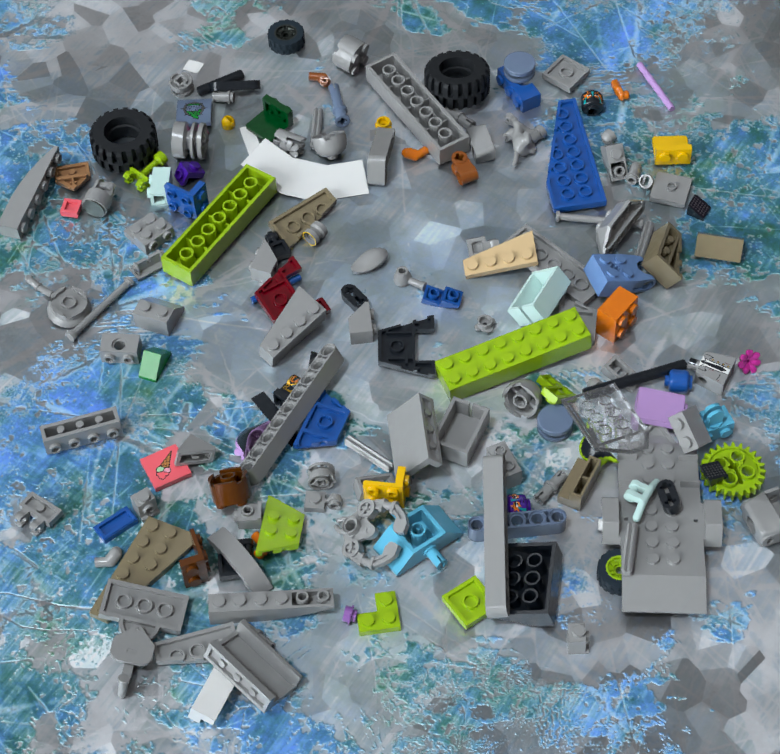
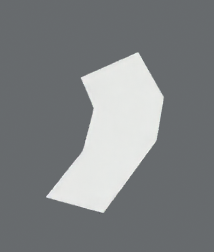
[240,138,369,199]

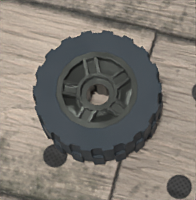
[267,19,305,55]

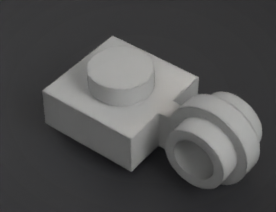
[304,491,343,513]

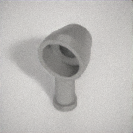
[393,266,427,291]

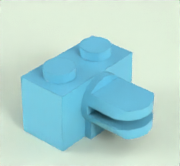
[699,403,735,444]

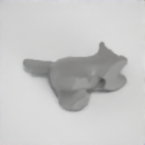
[503,120,536,166]

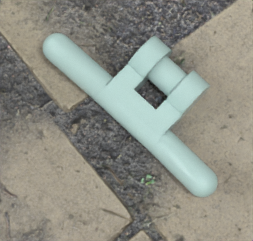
[624,479,660,522]

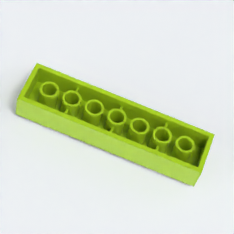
[161,164,277,286]
[435,307,591,402]

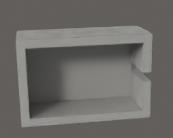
[437,396,490,467]

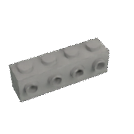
[39,406,123,455]

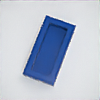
[93,506,139,544]

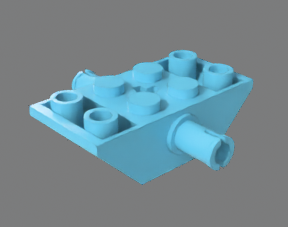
[373,505,463,577]

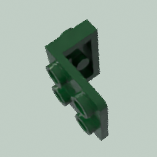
[246,94,294,142]

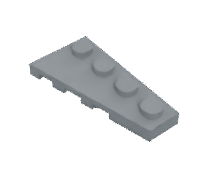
[153,622,236,665]

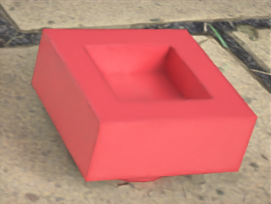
[60,198,82,218]

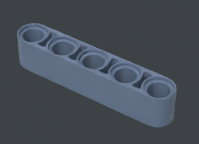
[468,508,567,542]

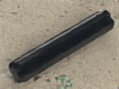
[197,70,244,96]

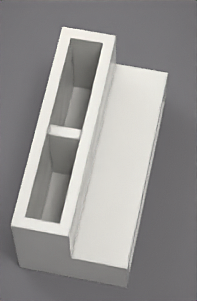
[188,667,234,725]

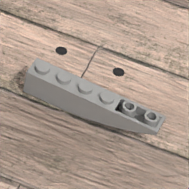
[0,146,62,240]
[208,588,334,625]

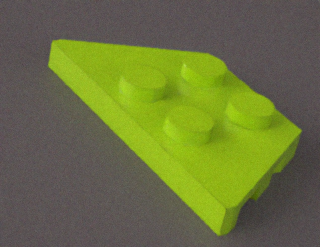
[255,495,305,557]

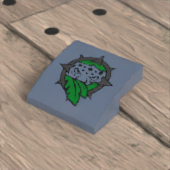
[176,99,212,127]

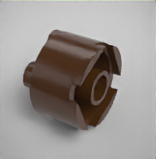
[208,467,252,509]

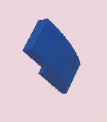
[421,285,463,308]

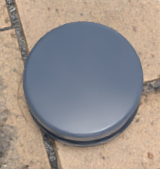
[503,51,536,84]
[537,404,574,442]

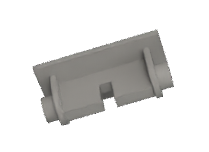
[129,249,165,281]

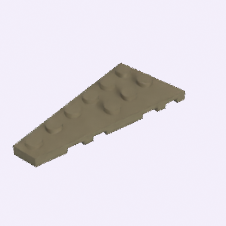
[89,516,203,624]

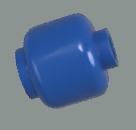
[664,369,693,395]

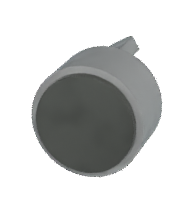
[81,179,116,217]

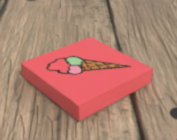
[140,444,192,492]

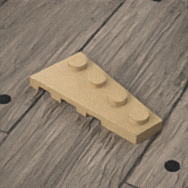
[463,231,539,279]

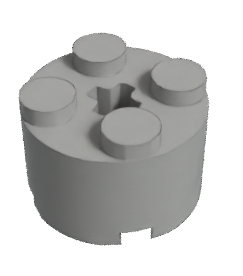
[332,34,369,75]

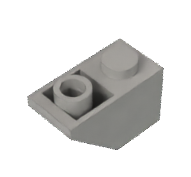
[600,143,628,182]
[249,241,278,283]
[348,301,376,345]

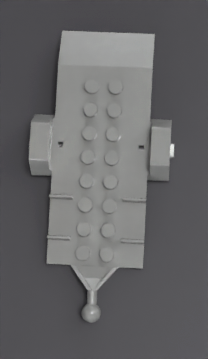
[598,425,723,614]

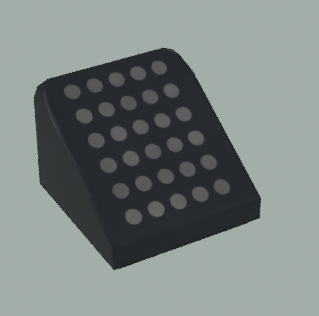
[687,194,711,221]
[700,461,728,487]

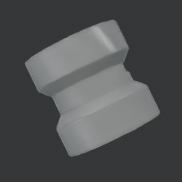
[302,221,328,246]

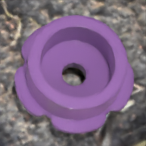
[342,605,358,625]

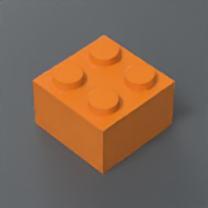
[595,286,639,343]

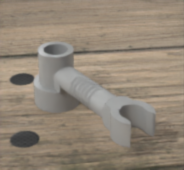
[504,112,547,144]

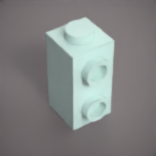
[147,167,173,206]

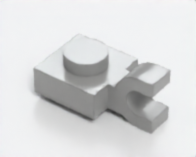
[466,236,499,257]

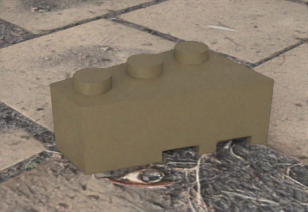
[641,222,682,289]

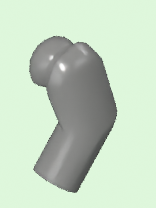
[94,546,122,568]

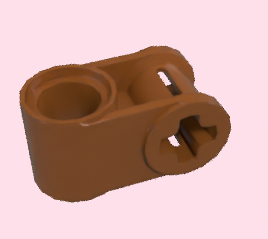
[451,151,479,186]

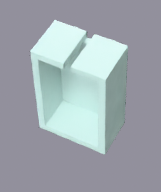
[507,266,571,327]

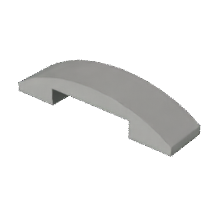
[207,527,273,592]

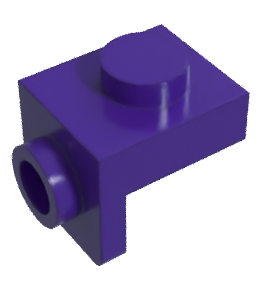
[174,161,205,186]

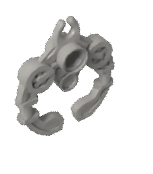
[334,498,410,570]

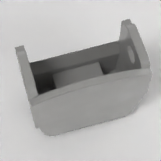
[740,486,780,546]

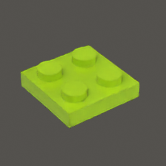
[442,576,487,630]

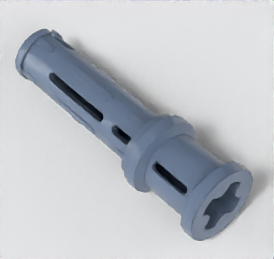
[328,83,350,127]

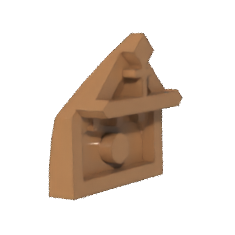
[54,161,91,191]

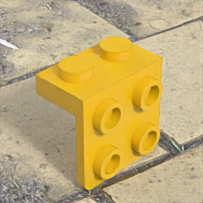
[652,135,692,165]
[363,466,411,508]

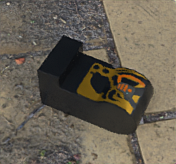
[273,374,301,407]

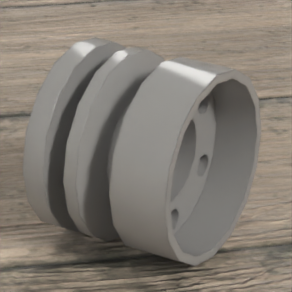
[171,121,209,160]

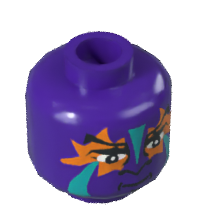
[507,494,531,513]

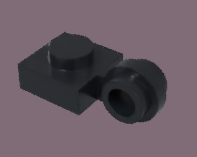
[265,231,291,261]

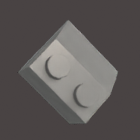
[133,297,185,336]

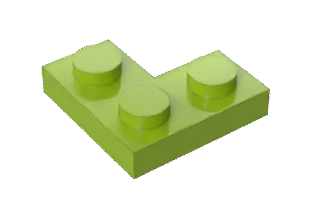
[536,374,577,405]
[357,591,401,636]

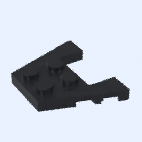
[378,315,436,379]

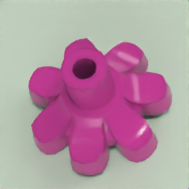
[738,349,761,374]

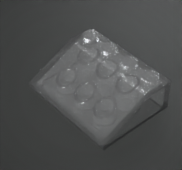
[561,383,649,454]

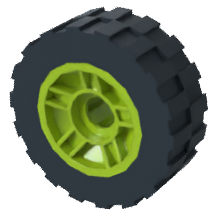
[596,548,622,596]

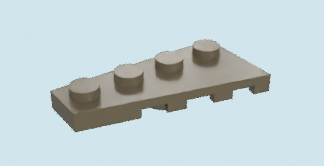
[268,188,337,250]

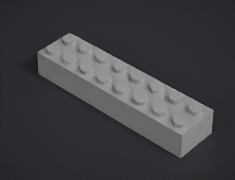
[366,52,469,165]

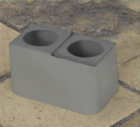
[466,124,495,164]

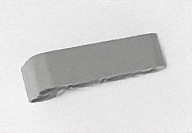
[367,127,395,186]

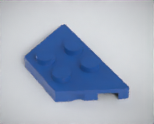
[293,390,351,449]

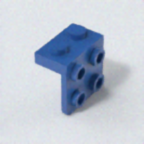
[164,180,209,219]

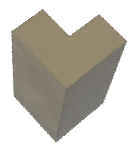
[694,232,744,263]
[557,455,601,511]

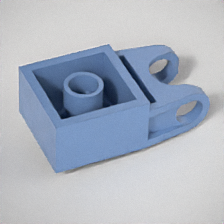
[583,254,656,297]

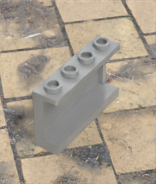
[387,393,443,486]
[204,621,303,713]

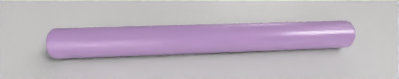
[636,62,675,112]

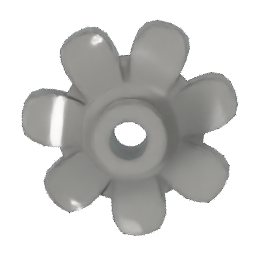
[279,140,299,158]

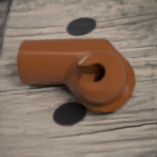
[309,72,331,87]

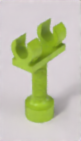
[123,151,168,192]

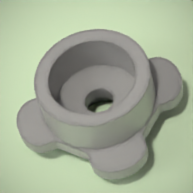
[474,314,496,333]

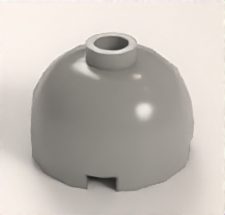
[311,130,347,160]
[502,378,542,418]

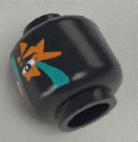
[581,90,604,116]

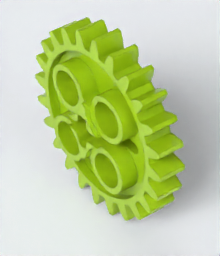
[700,442,766,501]

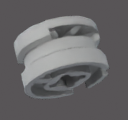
[169,72,194,98]
[307,462,336,491]

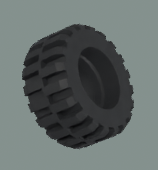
[424,50,490,110]
[89,107,159,174]

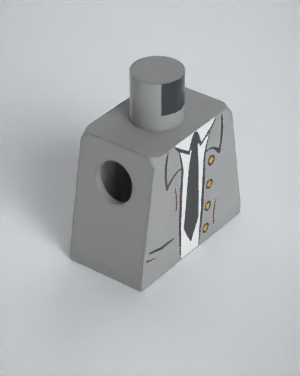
[687,352,736,396]

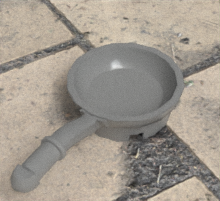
[25,275,92,328]

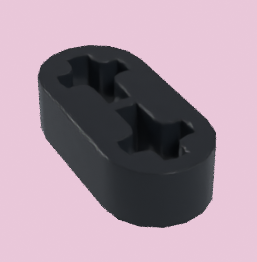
[341,284,369,312]
[656,479,681,515]

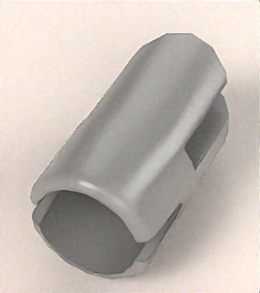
[273,128,307,154]

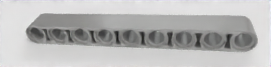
[239,343,344,486]
[483,454,510,619]

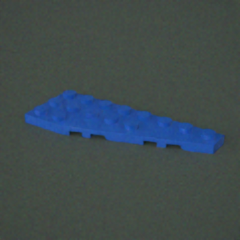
[546,98,607,213]

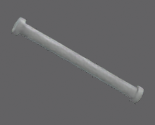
[556,211,644,229]
[66,276,134,341]

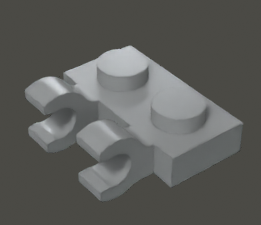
[14,491,63,537]

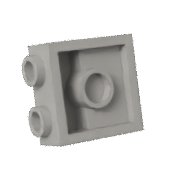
[123,212,175,255]

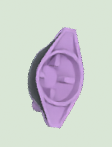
[234,421,271,461]

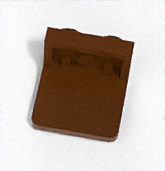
[179,528,211,588]

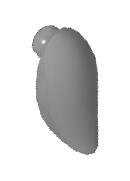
[351,247,388,275]

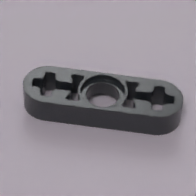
[211,80,261,91]

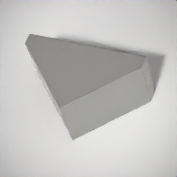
[174,434,216,466]

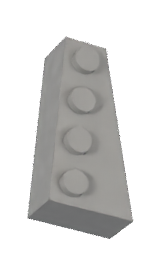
[259,286,326,367]

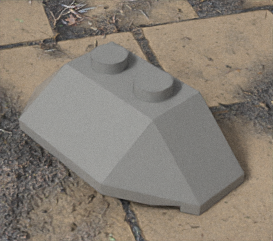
[595,199,646,254]

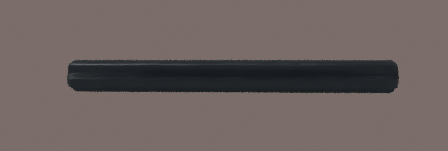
[582,359,687,399]

